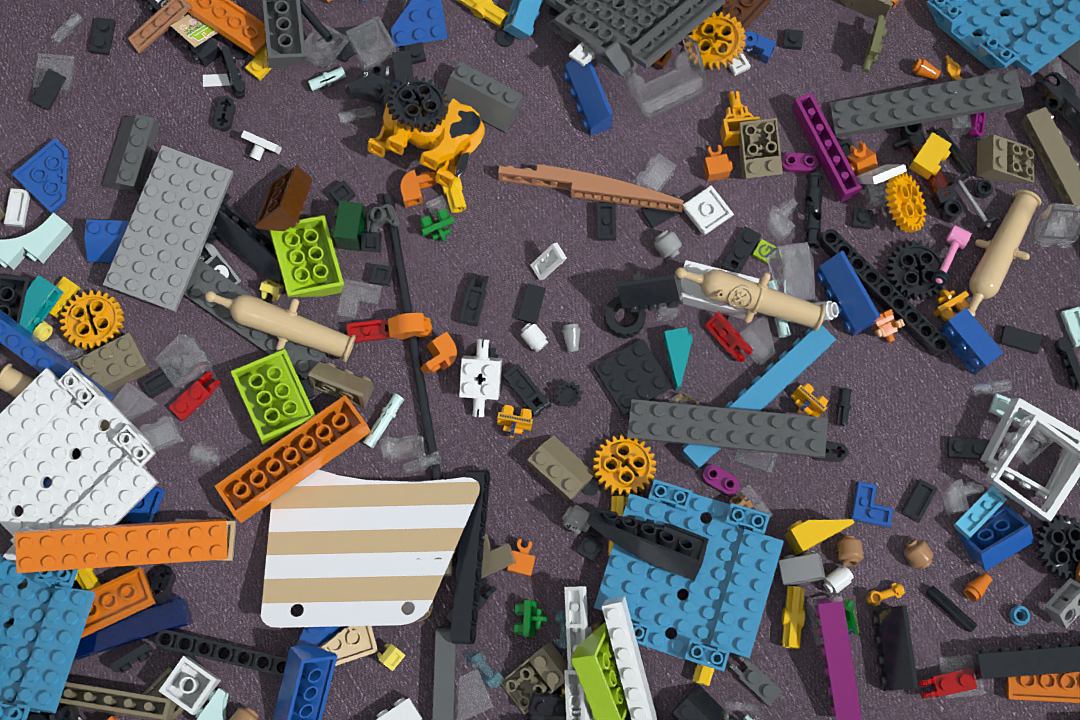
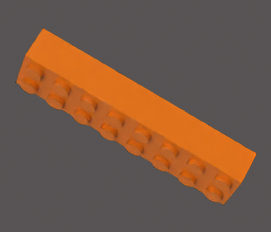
[214,395,371,523]

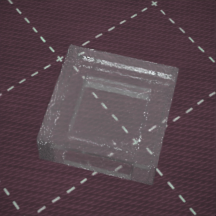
[426,195,451,220]

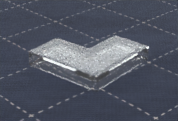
[336,279,382,320]

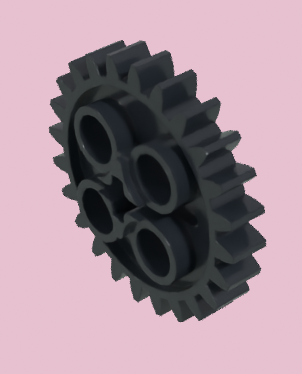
[387,76,449,133]
[886,240,949,301]
[1034,515,1080,579]

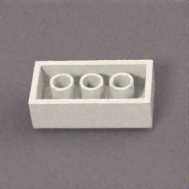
[680,260,759,319]

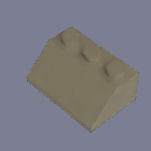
[308,362,374,409]
[527,435,595,503]

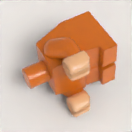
[872,309,905,343]

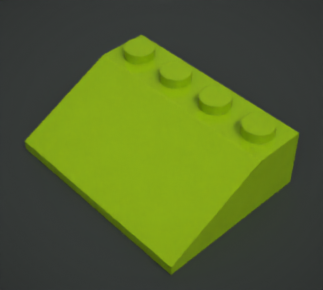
[270,215,344,297]
[231,349,316,446]
[571,622,628,720]

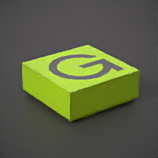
[752,239,778,265]

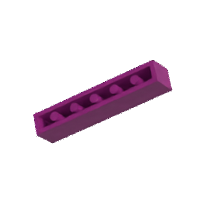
[791,92,862,203]
[815,596,862,720]

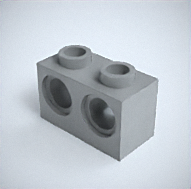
[1044,578,1080,629]

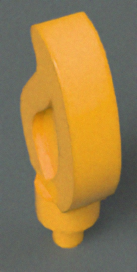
[946,55,962,81]

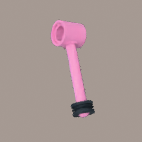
[932,225,972,286]

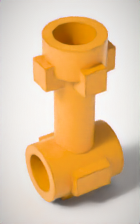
[866,583,905,606]

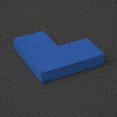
[850,481,893,528]

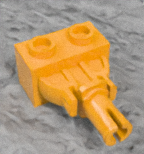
[720,91,760,147]

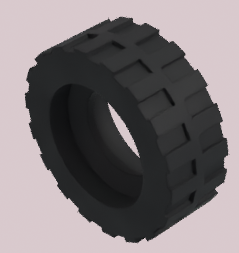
[604,295,646,339]

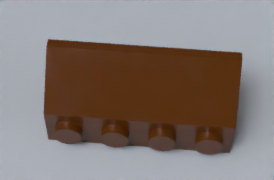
[255,164,312,232]

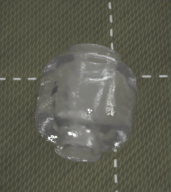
[189,441,220,469]

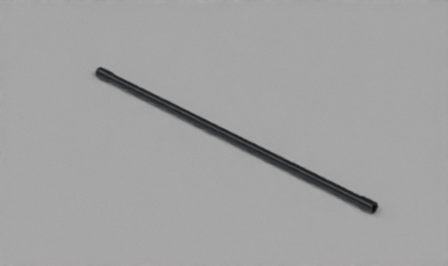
[382,194,457,563]

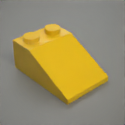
[784,519,855,555]

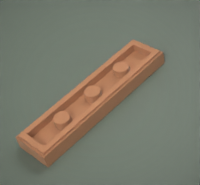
[127,0,193,53]

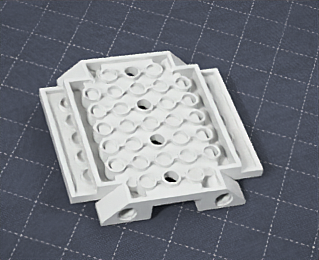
[0,367,159,545]

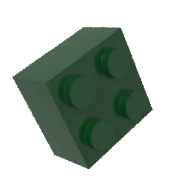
[331,201,366,252]

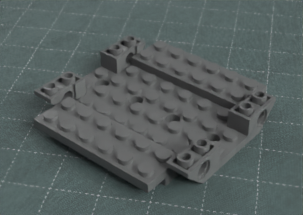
[545,0,725,77]

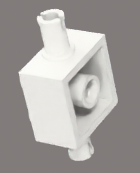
[459,339,502,417]

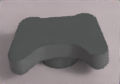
[367,204,400,232]

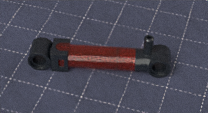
[892,123,963,223]

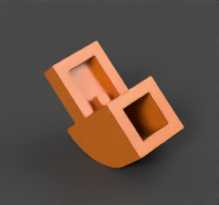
[401,170,437,208]
[388,313,432,340]
[420,332,457,374]

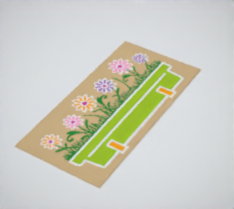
[170,14,218,47]

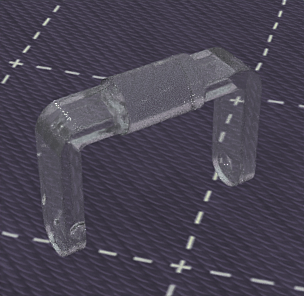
[724,701,758,720]

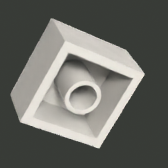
[159,656,221,715]

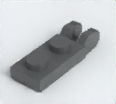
[728,655,782,706]

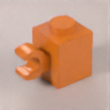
[847,141,878,176]
[703,145,733,182]
[507,539,536,578]

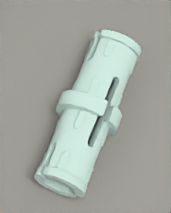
[308,66,346,91]

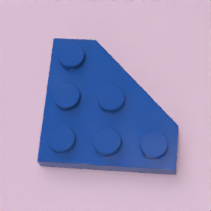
[391,0,448,47]
[12,138,69,214]

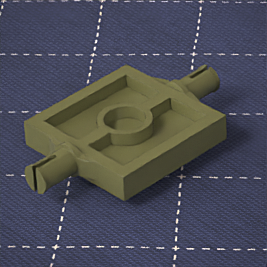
[862,15,887,73]

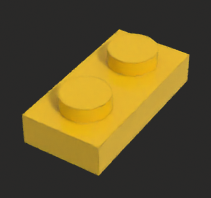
[245,46,272,81]
[49,276,81,318]

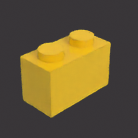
[909,132,952,180]

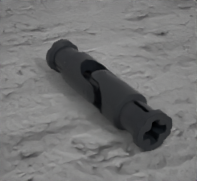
[804,173,823,248]

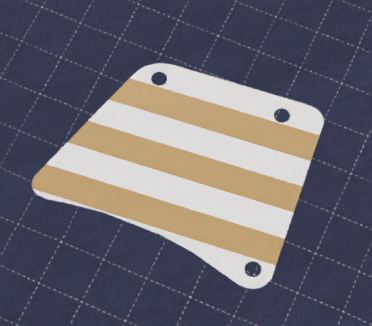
[261,469,480,628]

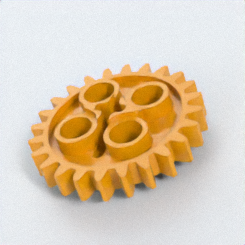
[687,12,746,70]
[885,173,926,233]
[60,290,125,351]
[593,434,656,497]

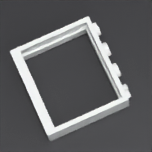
[980,398,1080,499]
[986,415,1080,521]

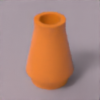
[911,58,941,80]
[963,573,992,602]

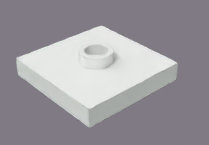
[856,164,907,184]
[683,185,734,236]

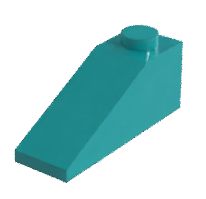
[19,275,64,334]
[663,327,693,391]

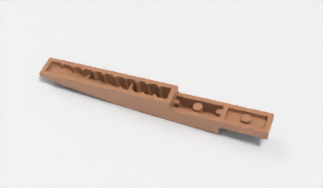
[498,164,684,212]

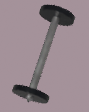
[948,173,998,231]

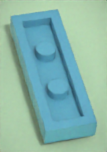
[953,486,1007,540]

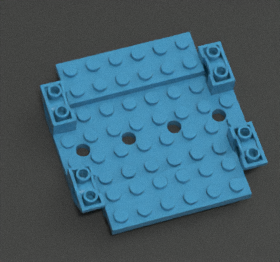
[927,0,1080,76]
[594,479,784,672]
[0,556,95,720]

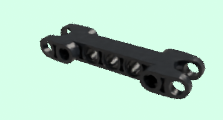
[1032,72,1080,133]

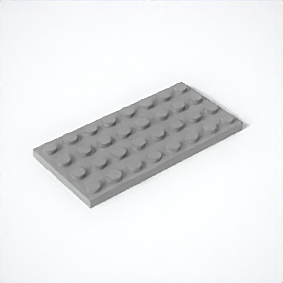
[103,145,234,312]

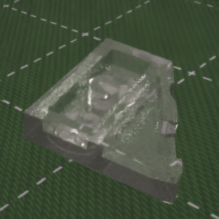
[740,315,776,366]

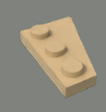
[318,626,378,666]

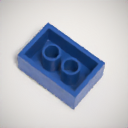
[939,308,1004,375]

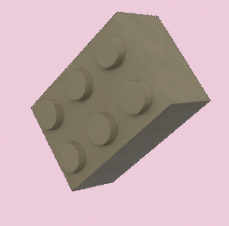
[77,333,152,392]

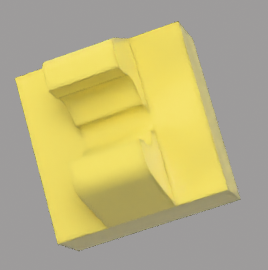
[260,279,285,302]
[377,643,405,671]

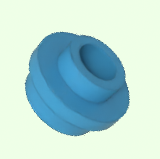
[1009,606,1030,626]

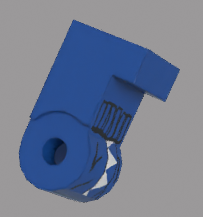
[741,31,776,64]

